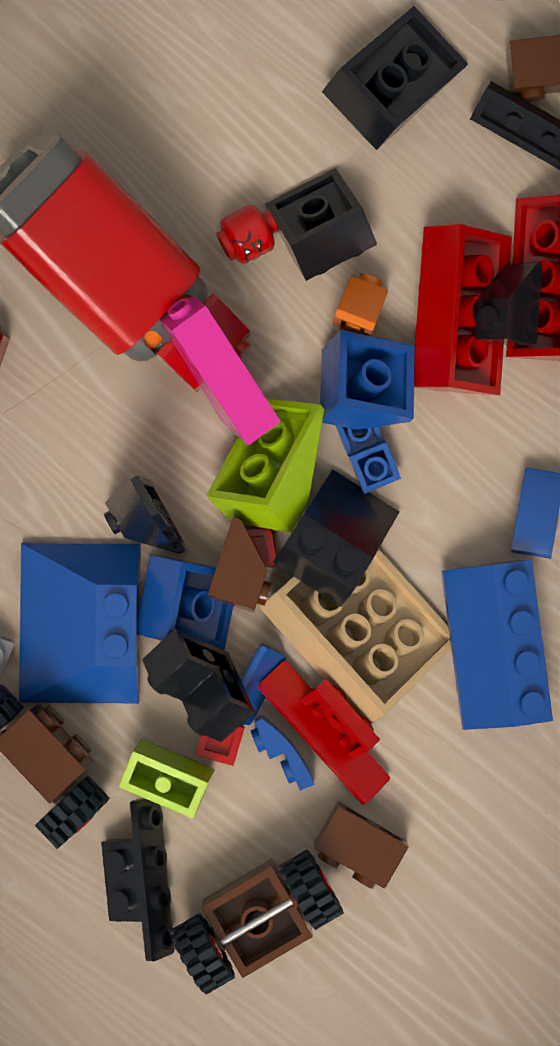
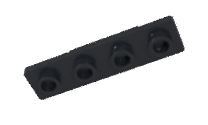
[101,798,175,962]

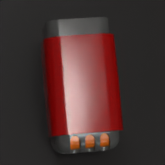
[0,129,207,361]

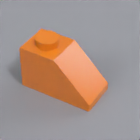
[333,273,389,336]

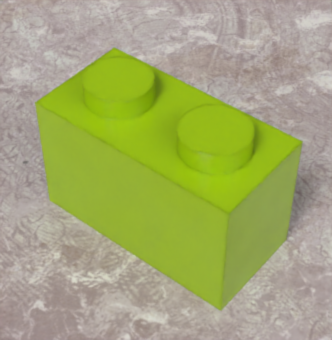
[119,739,215,819]

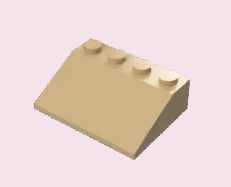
[259,549,451,723]

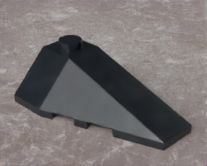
[104,476,188,554]

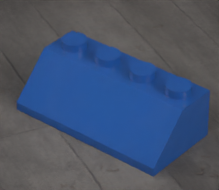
[441,560,553,730]

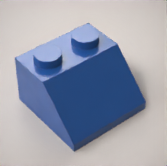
[320,330,415,430]
[137,555,233,650]

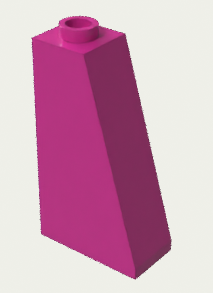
[160,296,281,446]

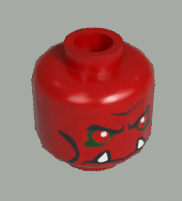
[216,204,279,264]

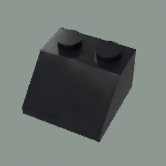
[265,168,377,281]

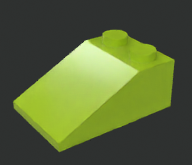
[206,398,324,533]

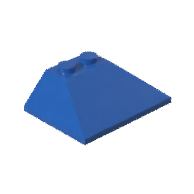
[19,543,141,704]

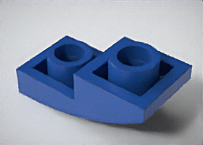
[335,425,401,494]
[511,467,560,559]
[250,715,315,791]

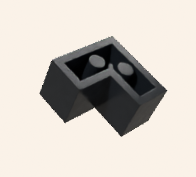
[142,629,255,742]

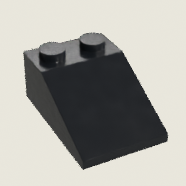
[322,6,468,150]
[273,469,399,607]

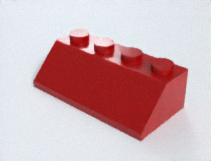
[506,194,560,361]
[414,224,512,395]

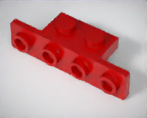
[258,661,390,804]

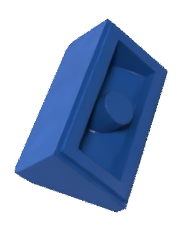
[241,643,286,725]

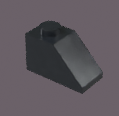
[475,263,542,345]

